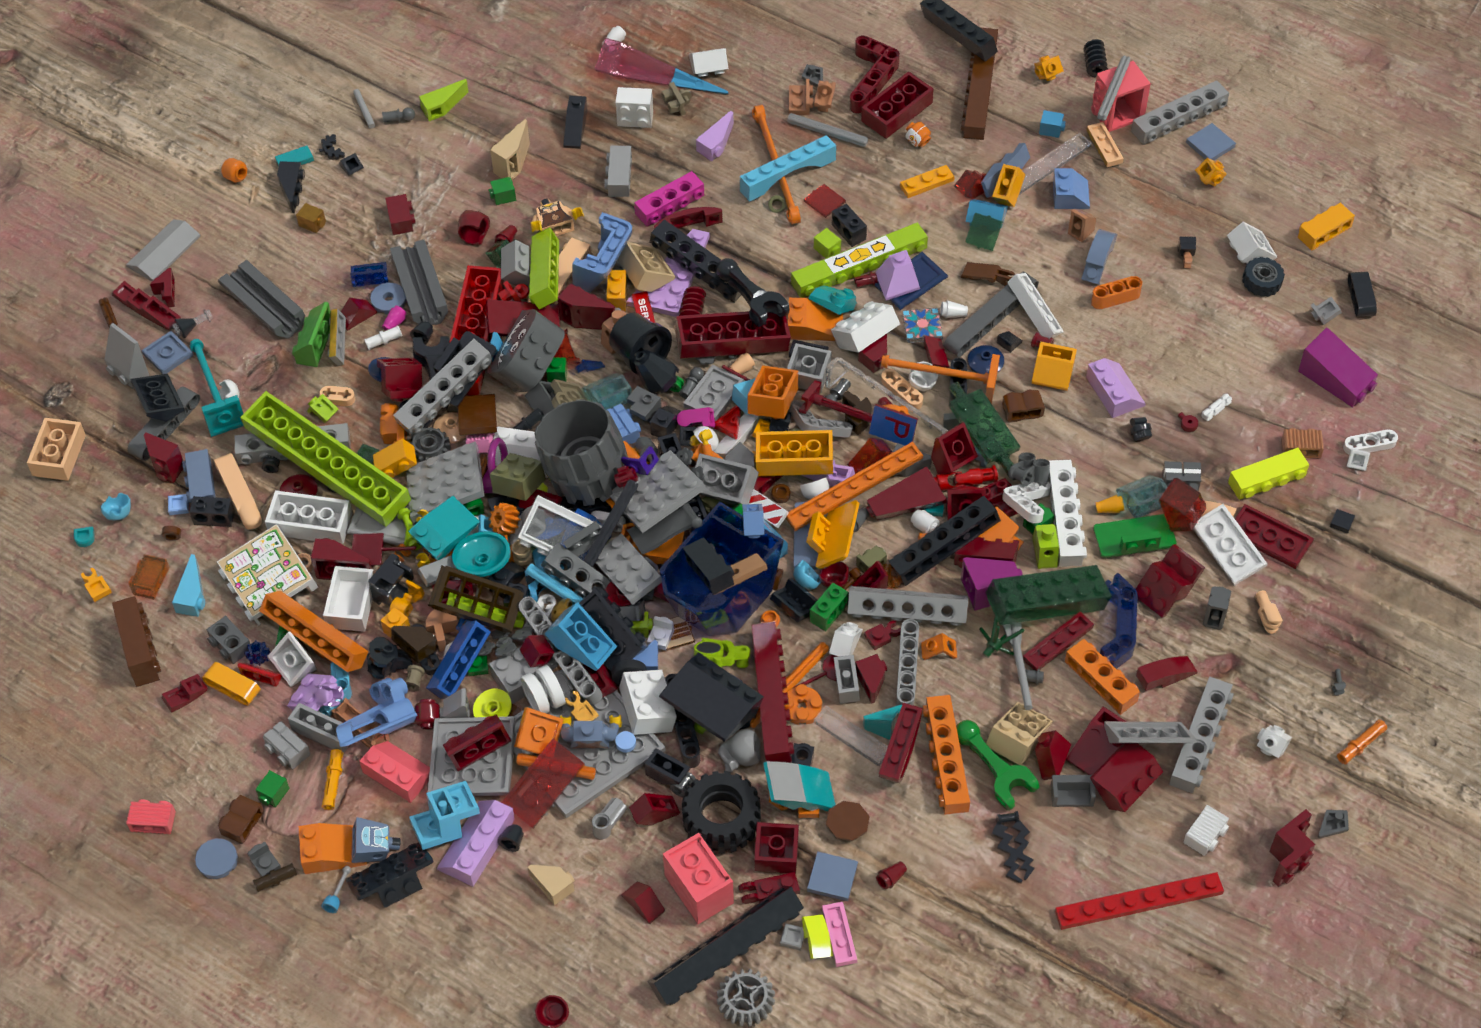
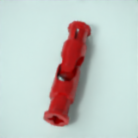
[934,465,998,491]

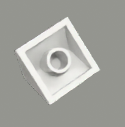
[268,632,316,687]

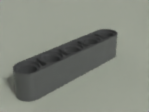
[127,386,200,461]

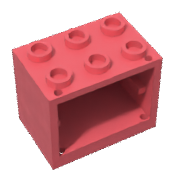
[1091,61,1151,132]
[663,833,734,924]

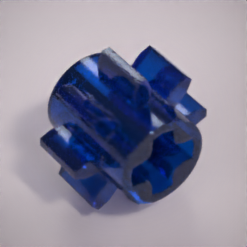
[245,640,271,666]

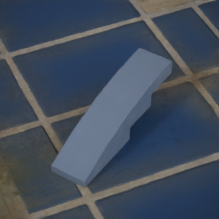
[981,143,1030,197]

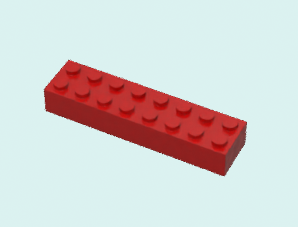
[450,265,505,396]

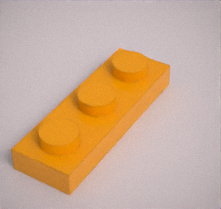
[900,165,955,198]

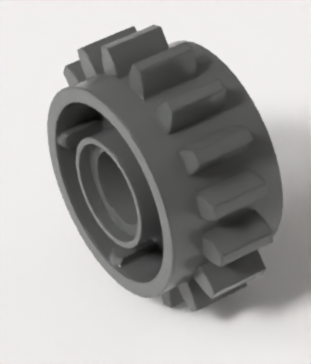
[409,427,451,462]

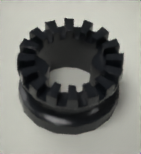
[261,456,280,473]

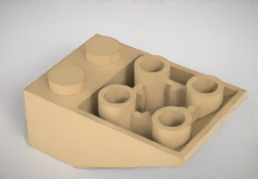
[490,119,530,180]
[986,702,1053,765]

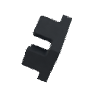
[368,553,414,606]

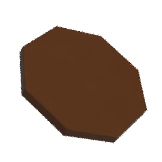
[826,801,870,841]

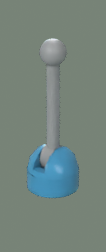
[321,866,351,913]

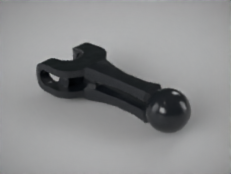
[716,258,790,327]
[413,336,450,415]

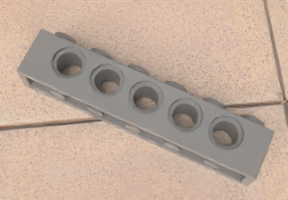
[1131,81,1229,145]
[393,339,492,436]
[234,423,351,465]
[848,586,968,625]
[1169,676,1234,793]

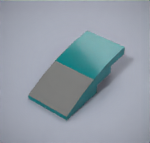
[763,761,836,812]

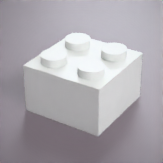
[616,87,653,128]

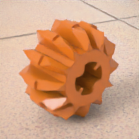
[488,503,521,536]

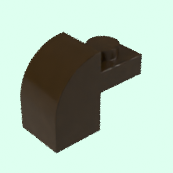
[842,390,872,435]

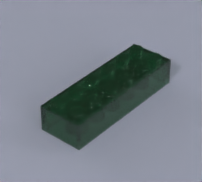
[985,565,1112,625]

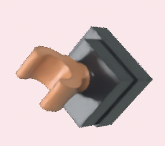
[1177,237,1196,268]

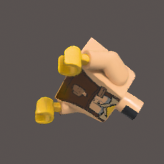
[530,199,584,236]

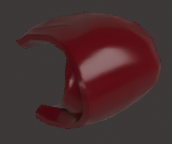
[458,210,490,245]

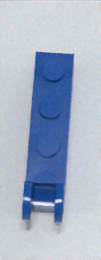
[426,618,491,699]

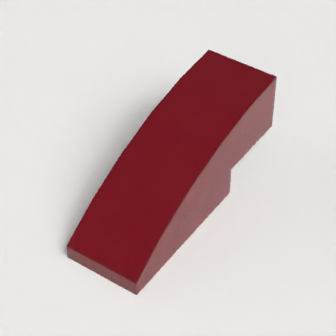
[1136,656,1198,691]

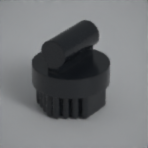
[1130,417,1152,442]

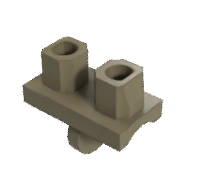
[661,82,692,116]

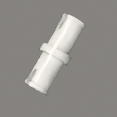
[364,325,402,350]

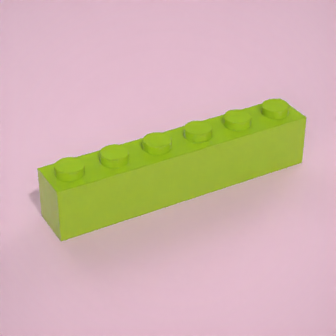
[528,227,559,309]

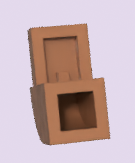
[426,609,458,652]

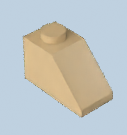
[528,865,575,906]

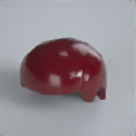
[819,561,849,588]
[535,995,569,1028]

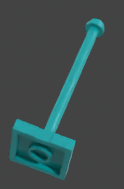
[190,339,244,437]

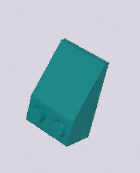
[408,496,480,561]

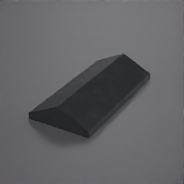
[131,373,184,422]

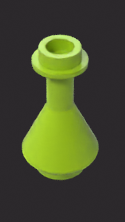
[397,508,422,550]

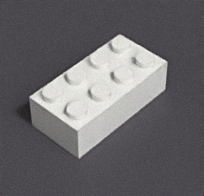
[265,490,353,544]

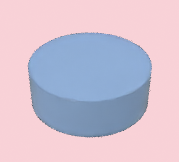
[615,731,636,753]

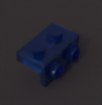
[350,262,389,287]

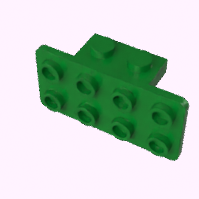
[1093,514,1177,558]

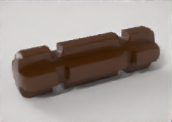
[99,297,118,328]

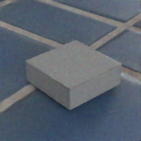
[780,923,804,950]

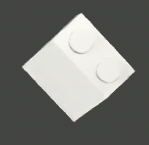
[689,48,729,77]
[1227,222,1277,264]

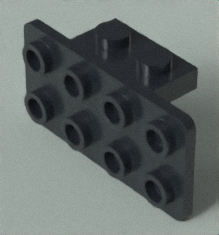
[433,331,497,407]
[346,842,434,908]

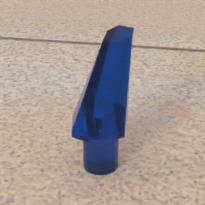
[575,359,605,373]

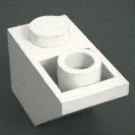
[829,622,863,656]

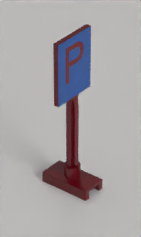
[799,380,918,446]

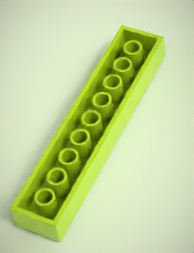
[240,391,411,527]

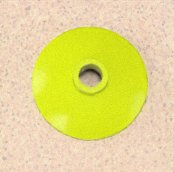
[473,688,512,717]

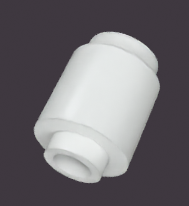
[911,509,940,533]

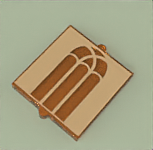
[653,614,695,652]

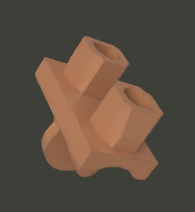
[814,80,836,112]

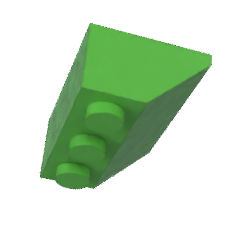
[292,302,331,367]

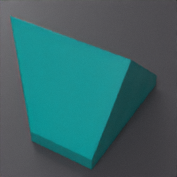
[863,705,902,740]

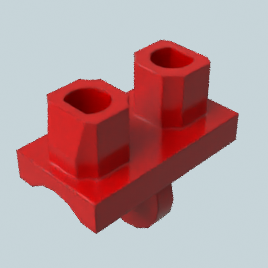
[498,281,529,302]

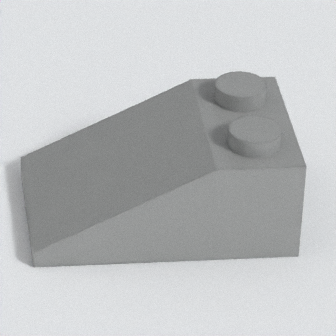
[104,323,149,389]
[695,454,759,505]

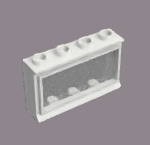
[517,495,602,565]

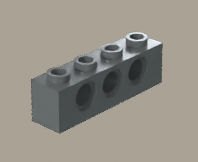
[541,542,611,598]

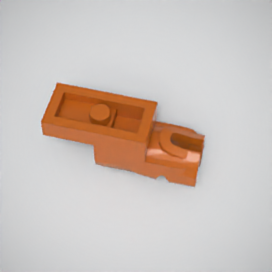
[380,403,407,444]

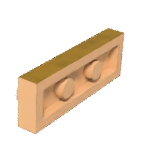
[1086,122,1124,167]

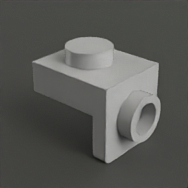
[1311,297,1342,325]

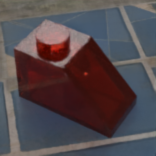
[847,438,893,474]

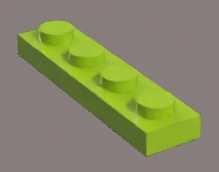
[447,593,525,628]

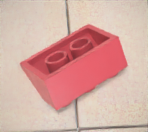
[359,741,430,803]

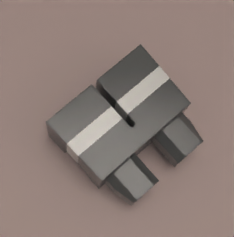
[1162,461,1201,498]

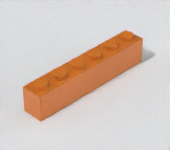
[259,591,369,672]

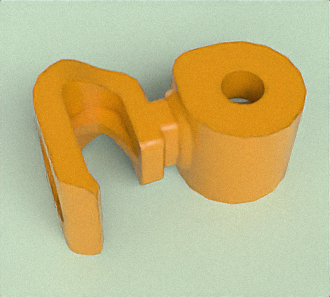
[389,579,425,617]

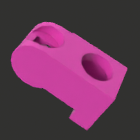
[677,407,715,428]

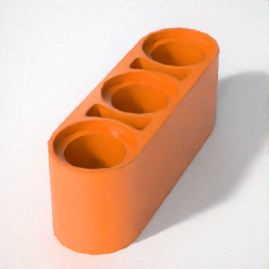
[1091,276,1143,309]

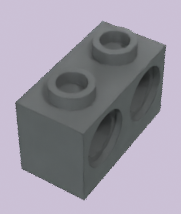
[206,615,252,664]

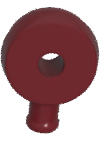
[1178,412,1199,432]

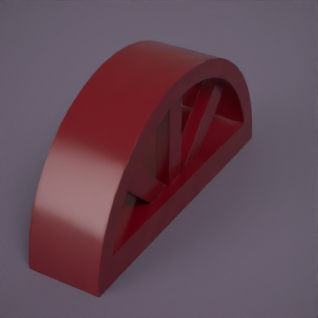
[879,703,923,783]

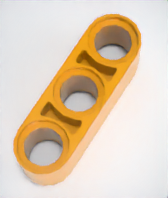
[202,662,261,706]

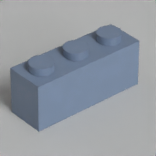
[182,449,216,503]

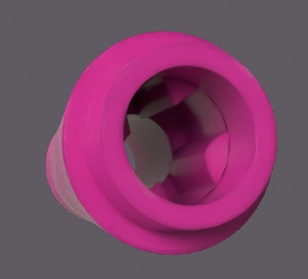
[382,305,407,331]

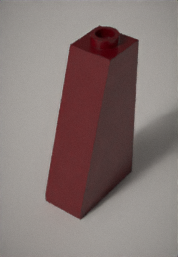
[866,467,946,521]

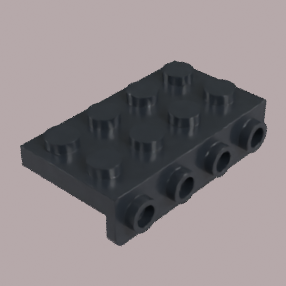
[579,586,648,671]

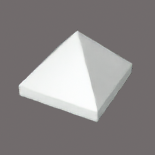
[1347,448,1370,471]

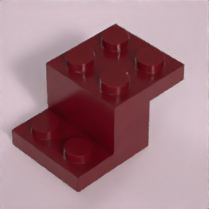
[377,357,423,401]
[1132,544,1206,618]
[1269,809,1316,887]

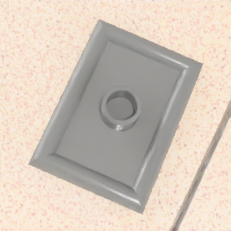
[347,505,417,545]

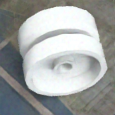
[520,665,566,714]

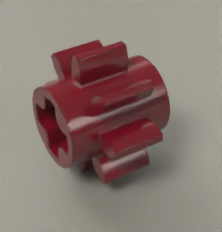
[614,465,638,488]

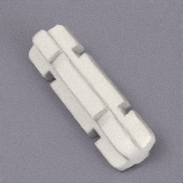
[1201,394,1232,421]

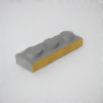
[328,309,346,366]

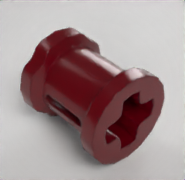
[1031,332,1054,348]

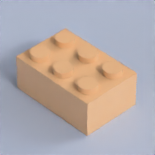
[27,418,86,481]

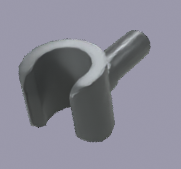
[1332,669,1346,695]

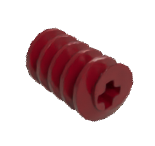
[679,286,706,316]

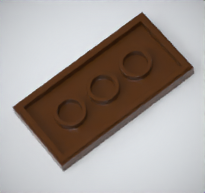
[458,394,497,436]

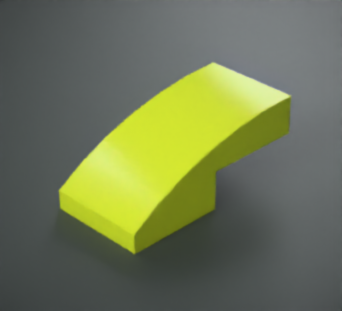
[802,915,833,959]

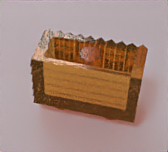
[129,554,170,600]

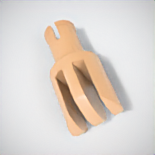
[1255,590,1283,634]

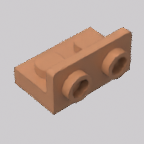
[789,79,813,115]

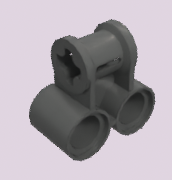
[1008,452,1050,486]

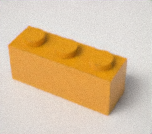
[1297,202,1355,251]

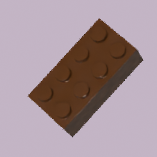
[112,596,161,687]

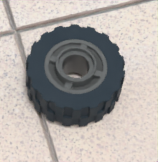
[1242,257,1285,297]

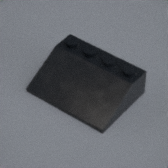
[659,652,764,742]

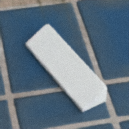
[1008,273,1064,339]
[714,413,766,459]

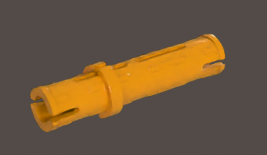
[321,749,344,810]

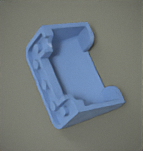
[572,212,632,293]

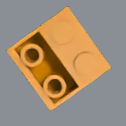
[1031,342,1077,391]

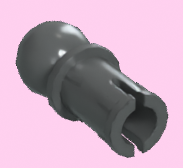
[382,107,415,123]
[679,367,704,399]
[824,378,851,409]

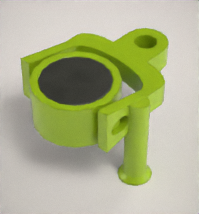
[694,638,750,668]

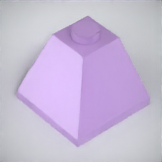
[875,250,920,301]

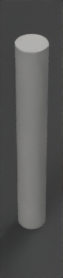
[353,89,375,129]

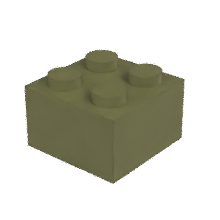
[490,453,545,501]

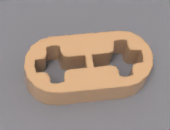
[320,386,355,406]

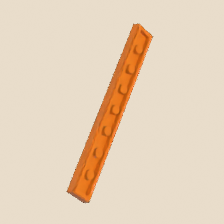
[785,442,923,531]

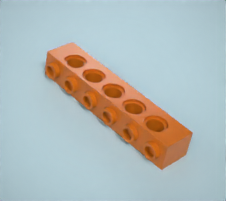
[922,695,970,815]

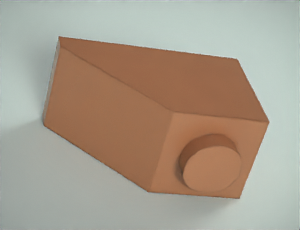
[1068,209,1096,242]

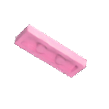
[822,902,857,967]

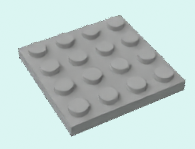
[406,442,484,523]
[610,450,707,533]
[428,716,516,796]

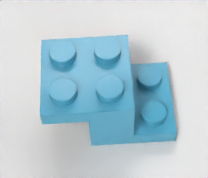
[409,781,480,850]

